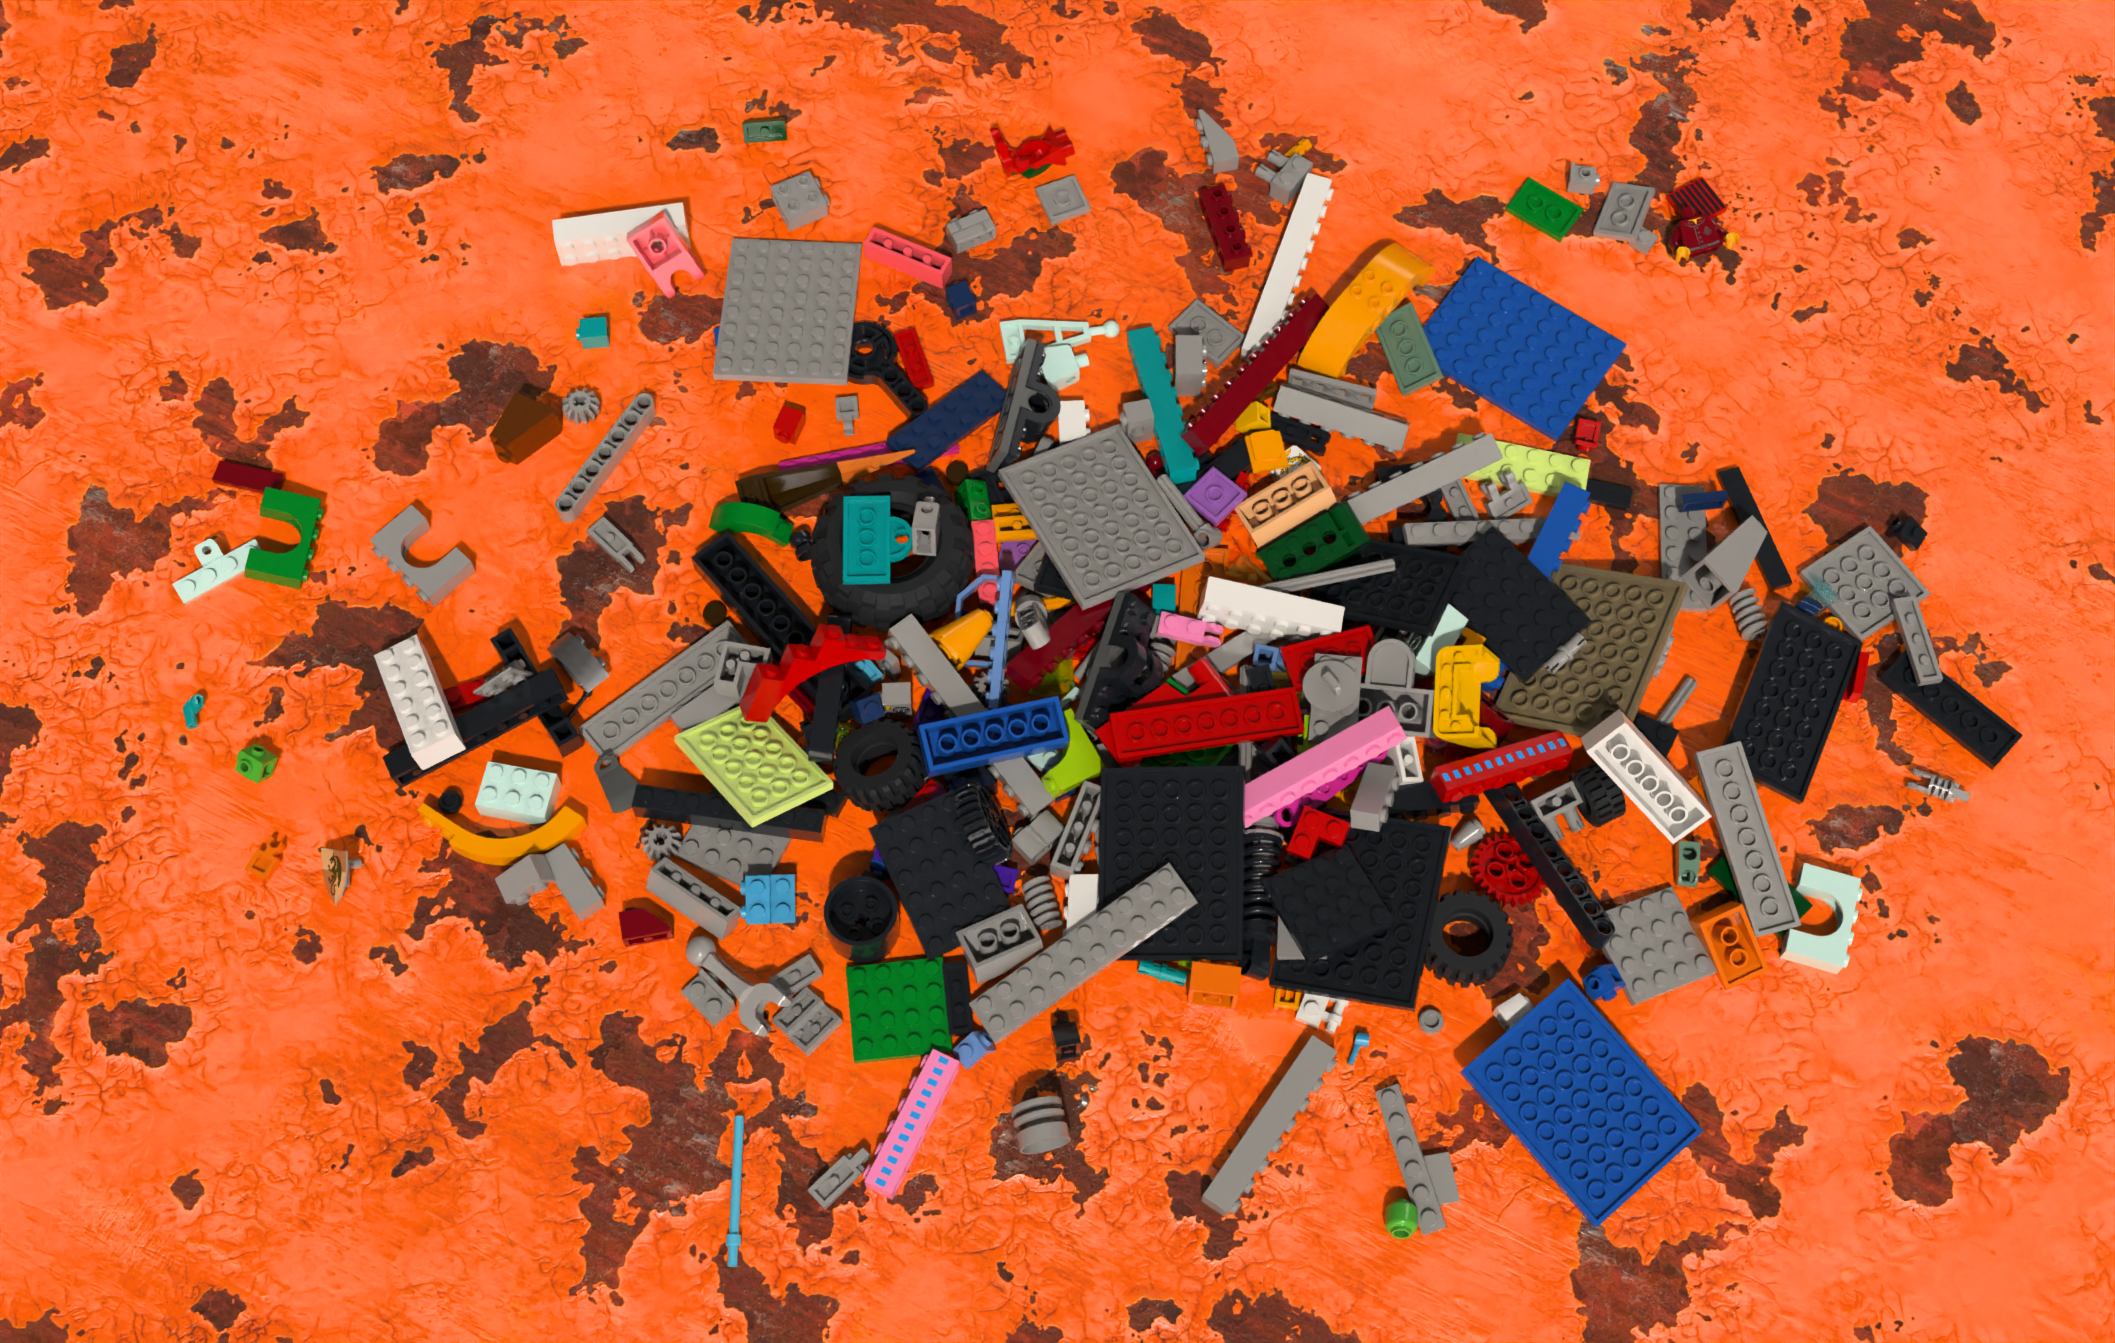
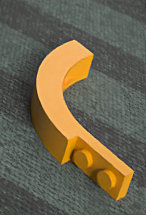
[418,803,587,866]

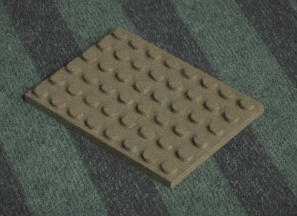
[1495,563,1688,737]

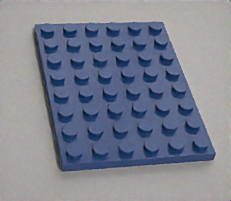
[1423,257,1627,443]
[1459,978,1703,1228]

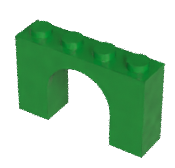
[244,487,324,589]

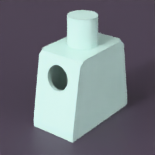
[1038,345,1089,392]

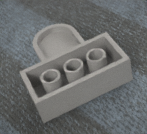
[1358,639,1436,739]

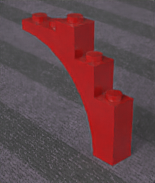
[739,624,887,723]

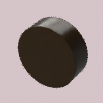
[946,462,969,486]
[703,603,727,627]

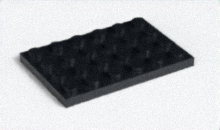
[1449,526,1592,684]
[1310,539,1468,637]
[868,789,1011,961]

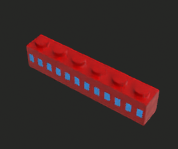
[1430,730,1574,803]

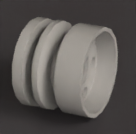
[1011,1096,1071,1154]

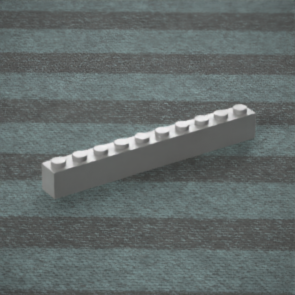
[887,613,1055,820]

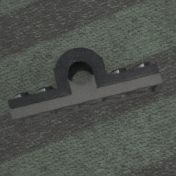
[986,338,1061,474]
[1074,592,1163,736]

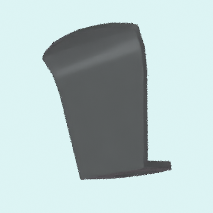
[594,754,639,813]

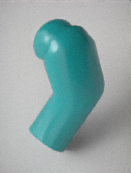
[183,694,205,729]

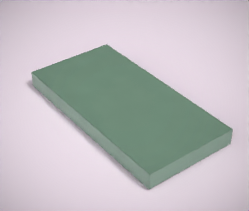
[1376,302,1444,397]

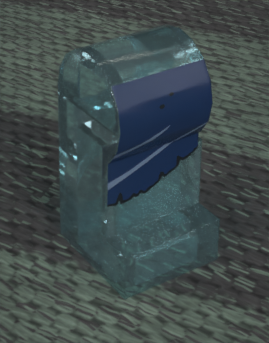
[1795,581,1840,618]

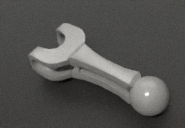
[685,936,793,1037]

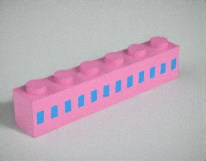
[863,1049,960,1200]

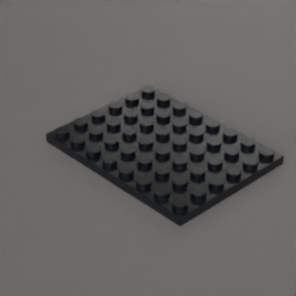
[1099,765,1245,961]
[1269,807,1452,1012]

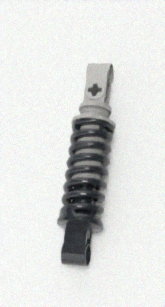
[1237,772,1284,981]

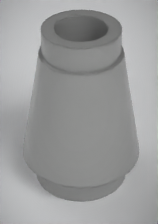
[1450,818,1486,852]

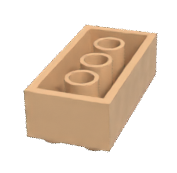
[1234,461,1339,551]

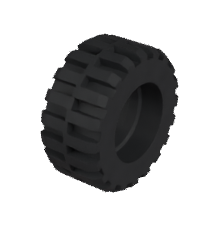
[833,719,927,812]
[1425,890,1514,988]

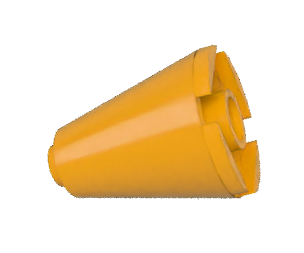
[929,609,993,671]

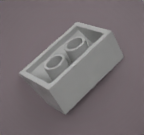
[956,904,1044,985]

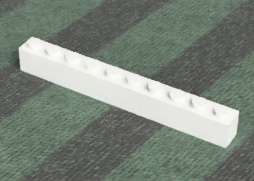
[1240,173,1334,362]

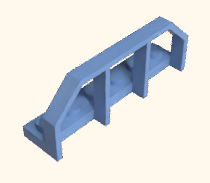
[951,570,1016,711]

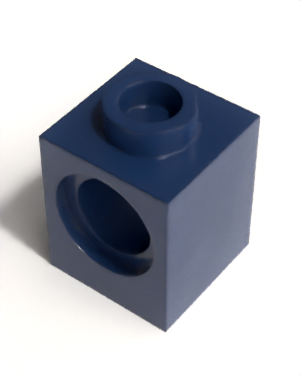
[945,281,977,320]

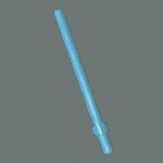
[726,1116,744,1267]

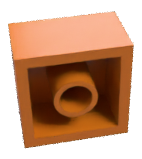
[1187,959,1241,1010]

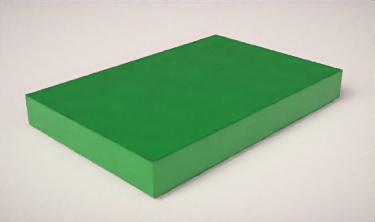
[1505,177,1584,242]

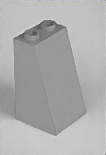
[1681,515,1768,611]

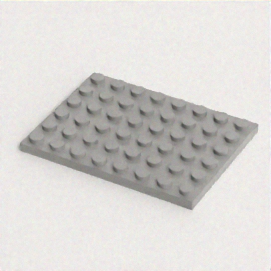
[713,238,862,385]
[998,424,1206,610]

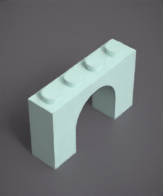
[1780,863,1863,974]

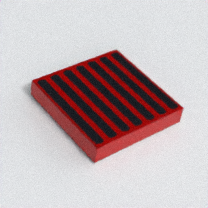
[1666,177,1727,219]

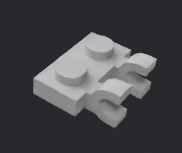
[1479,471,1533,520]

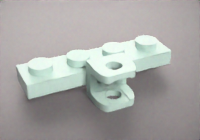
[172,539,261,605]

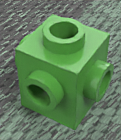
[235,744,278,784]

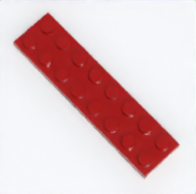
[1109,687,1305,761]

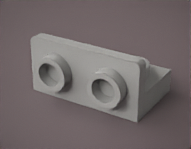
[681,968,736,1028]

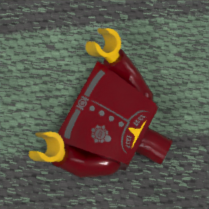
[1668,206,1739,262]

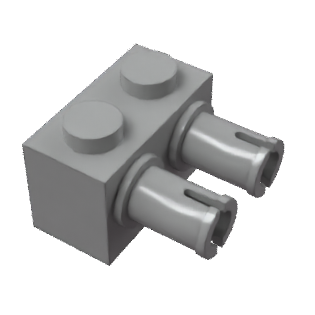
[1255,149,1313,206]
[1528,781,1586,841]

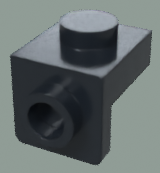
[1885,516,1928,551]

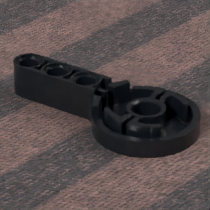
[848,322,928,422]

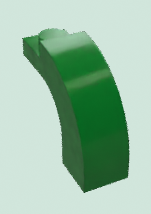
[709,502,794,547]

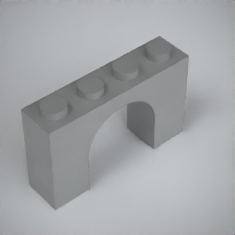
[369,505,476,606]

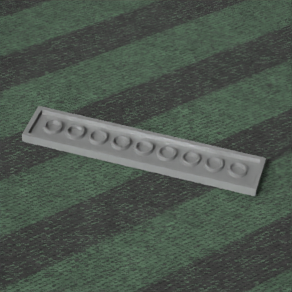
[969,863,1198,1045]

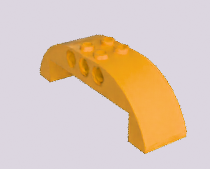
[1297,243,1436,380]

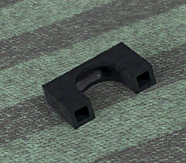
[1375,461,1448,551]

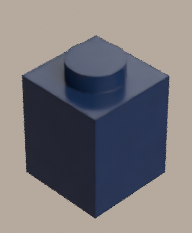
[849,693,885,724]

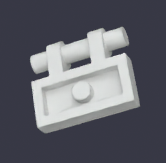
[1295,994,1350,1034]

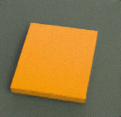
[1244,430,1289,473]

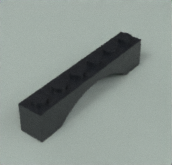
[490,628,583,758]

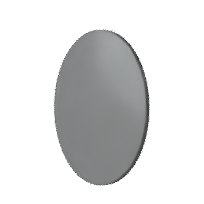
[1302,661,1360,712]

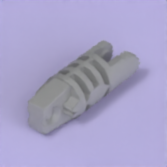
[1906,767,1971,803]

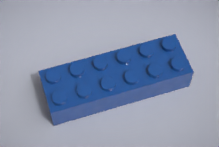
[917,696,1070,778]

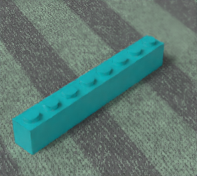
[1127,326,1200,484]

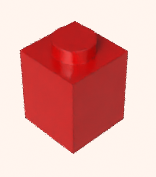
[773,405,806,445]

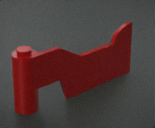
[1094,657,1235,768]

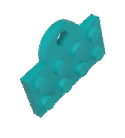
[843,496,913,585]

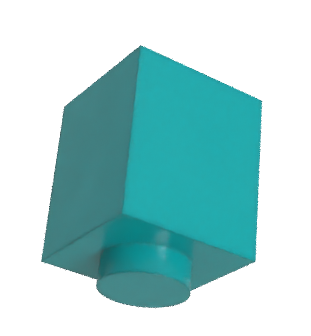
[576,317,610,349]
[1152,584,1176,616]

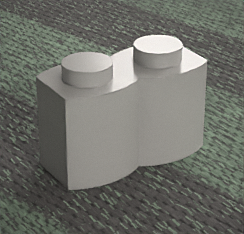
[1012,810,1065,865]

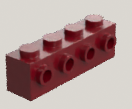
[1199,184,1253,273]

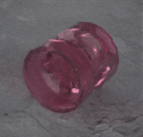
[1424,736,1449,755]

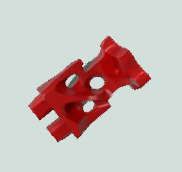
[990,126,1076,179]

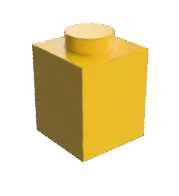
[1235,401,1271,435]

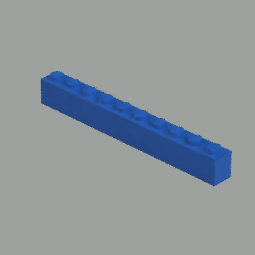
[1481,482,1592,695]

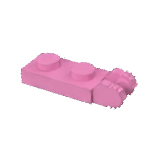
[1156,611,1224,648]

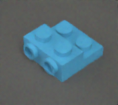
[740,874,796,924]

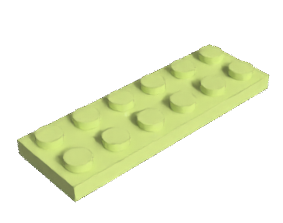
[1455,433,1591,498]

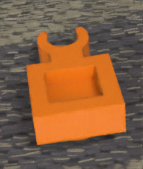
[245,837,285,882]

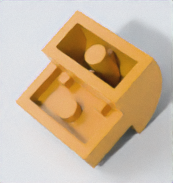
[991,503,1038,543]

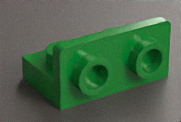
[954,479,992,530]

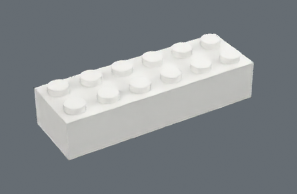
[552,202,691,266]
[1196,576,1345,644]
[374,635,466,770]
[1581,709,1712,844]

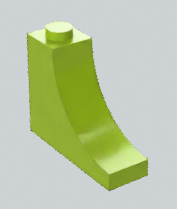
[1041,708,1106,799]

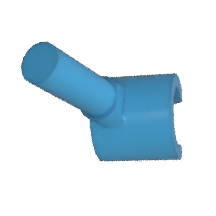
[1347,1032,1370,1066]

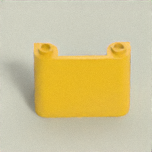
[1433,644,1500,751]

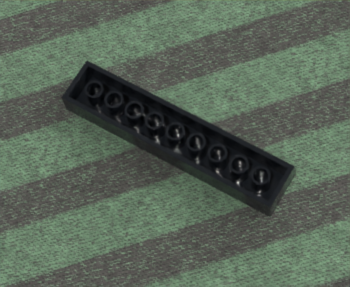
[691,531,873,728]

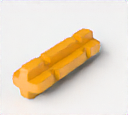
[1279,139,1312,170]

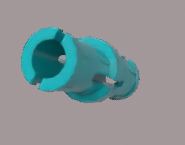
[1137,961,1188,987]

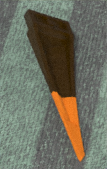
[735,450,916,514]

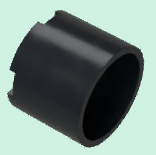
[824,876,900,964]

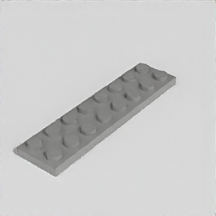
[577,620,749,766]
[1693,741,1801,938]

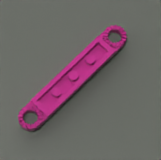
[1273,749,1388,827]

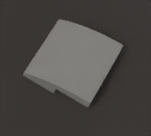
[771,986,843,1057]

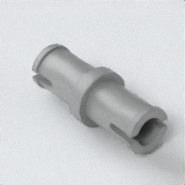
[1543,632,1587,675]

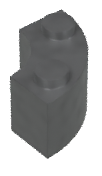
[547,632,610,693]

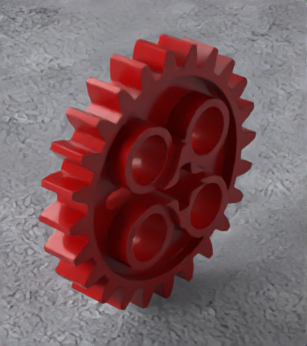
[1470,833,1546,908]

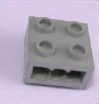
[770,171,830,232]

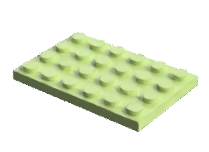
[674,706,833,828]

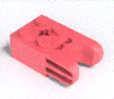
[626,210,705,298]

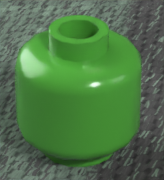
[1385,1199,1418,1239]

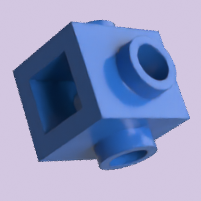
[1582,964,1626,1002]

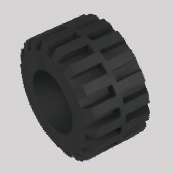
[1569,762,1626,827]

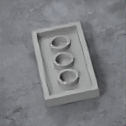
[1308,653,1362,745]

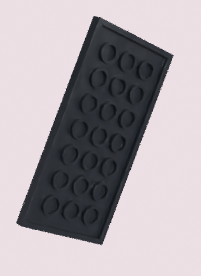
[1722,601,1863,804]

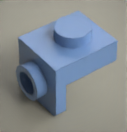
[952,1031,996,1070]

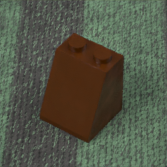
[489,392,562,465]

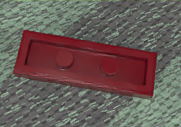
[212,460,285,494]

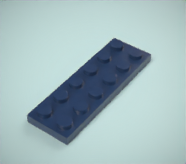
[886,370,1006,474]

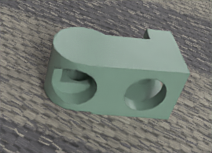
[1674,840,1701,888]

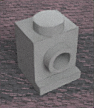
[1567,162,1600,195]

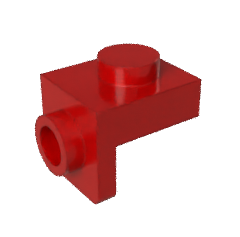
[1573,418,1601,452]

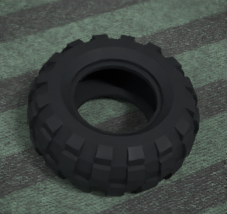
[810,473,975,633]

